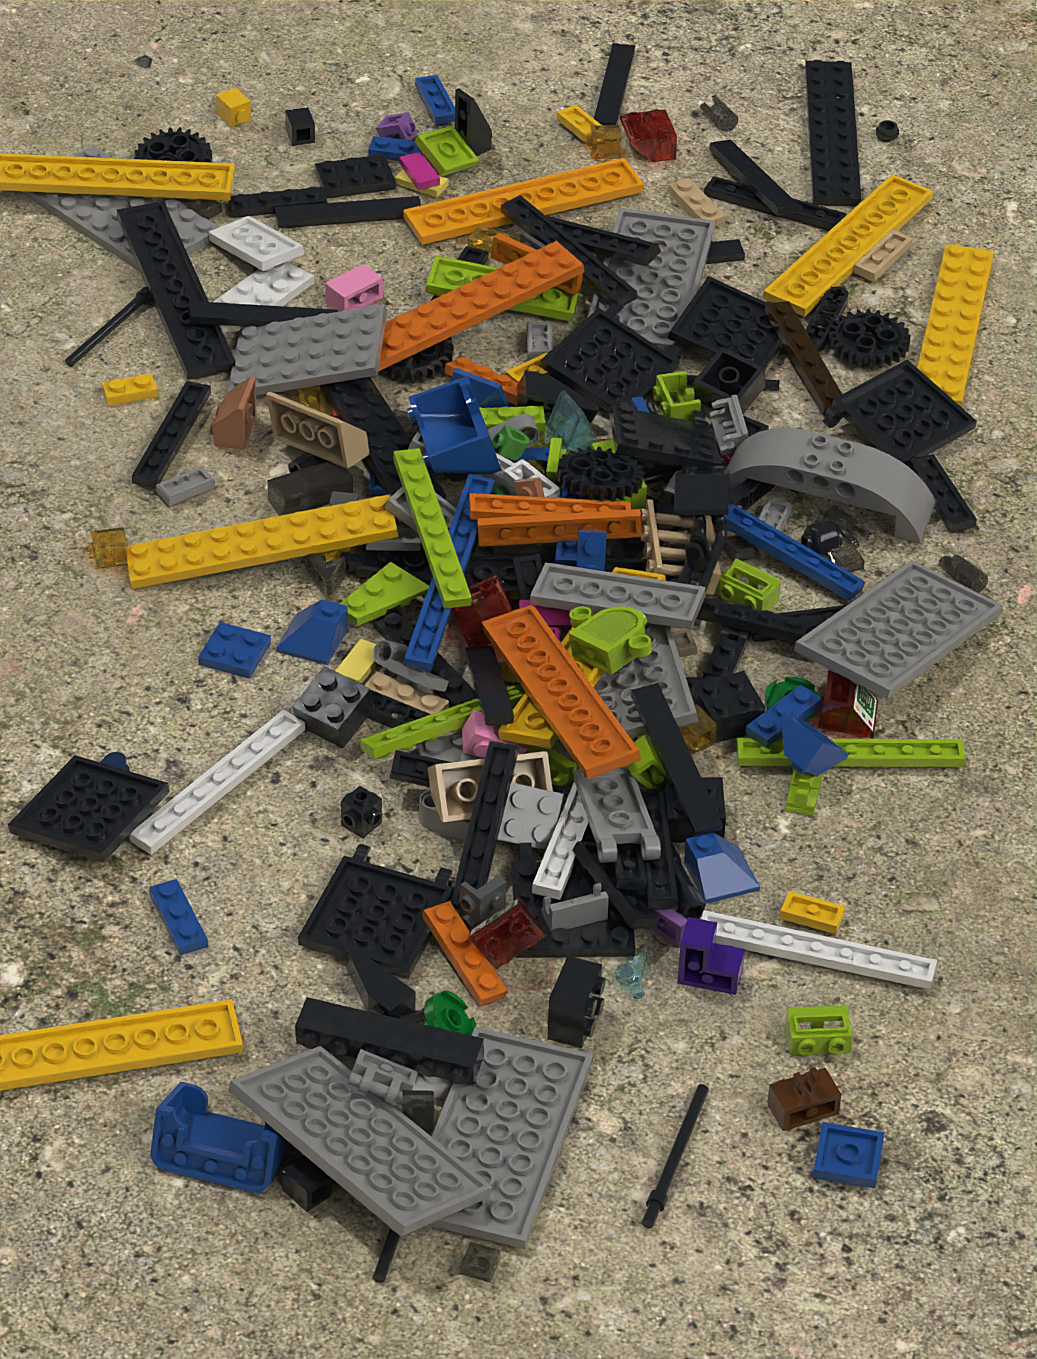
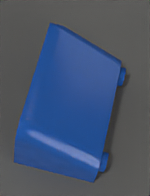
[407,376,502,474]
[150,1082,290,1193]

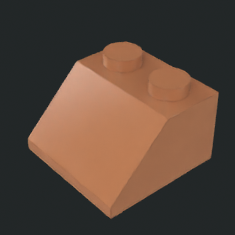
[210,377,257,450]

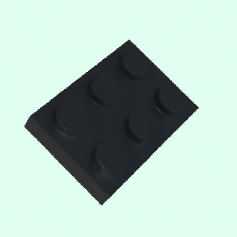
[315,154,396,199]

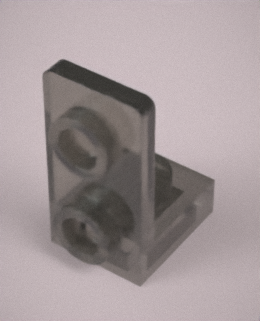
[402,1090,434,1136]

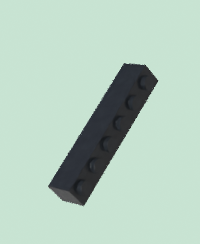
[295,997,484,1086]

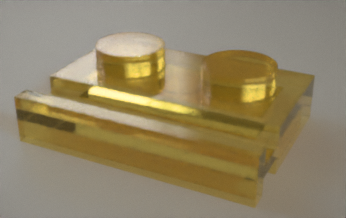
[298,386,337,419]

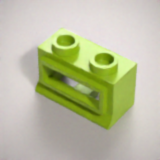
[652,371,701,421]
[716,558,781,611]
[785,1005,853,1056]

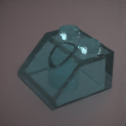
[547,390,598,455]

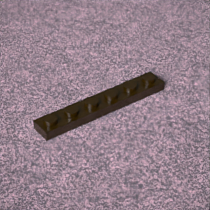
[764,301,842,415]

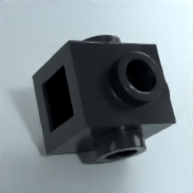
[340,786,383,839]

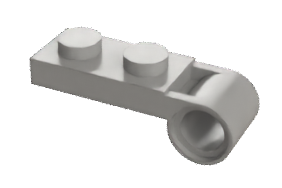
[373,640,449,694]

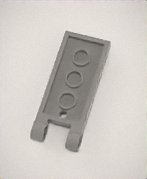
[574,767,661,863]

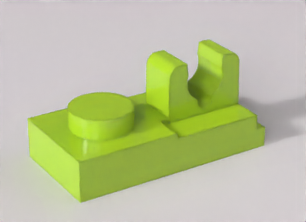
[526,744,577,788]
[785,769,823,816]

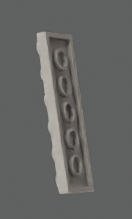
[530,562,705,630]

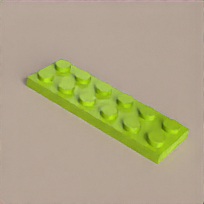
[425,255,580,322]

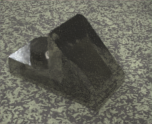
[305,553,346,601]

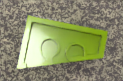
[339,562,429,626]

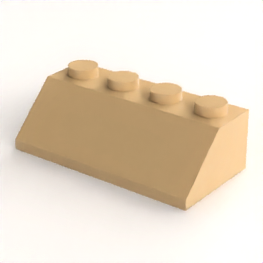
[266,392,369,469]
[428,751,553,823]

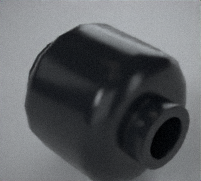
[801,522,842,557]

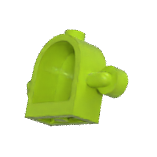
[568,606,652,675]

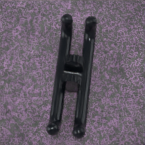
[670,515,727,592]

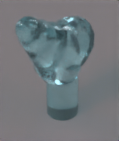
[615,950,647,999]

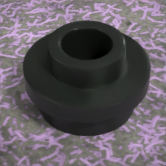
[876,120,899,141]

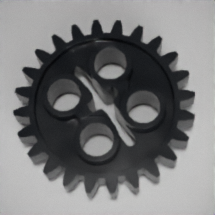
[134,127,213,163]
[828,309,911,369]
[383,337,454,384]
[557,446,644,502]

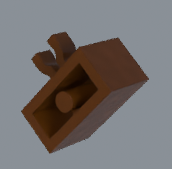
[767,1067,842,1131]

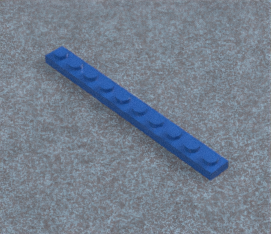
[404,474,495,672]

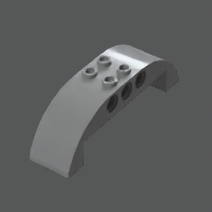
[726,428,935,544]

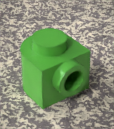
[492,425,530,461]

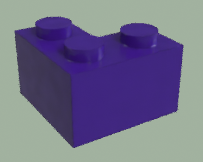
[677,917,745,995]

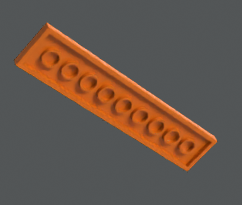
[378,241,584,371]
[482,604,641,779]

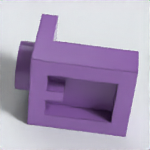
[376,112,418,141]
[652,909,687,947]

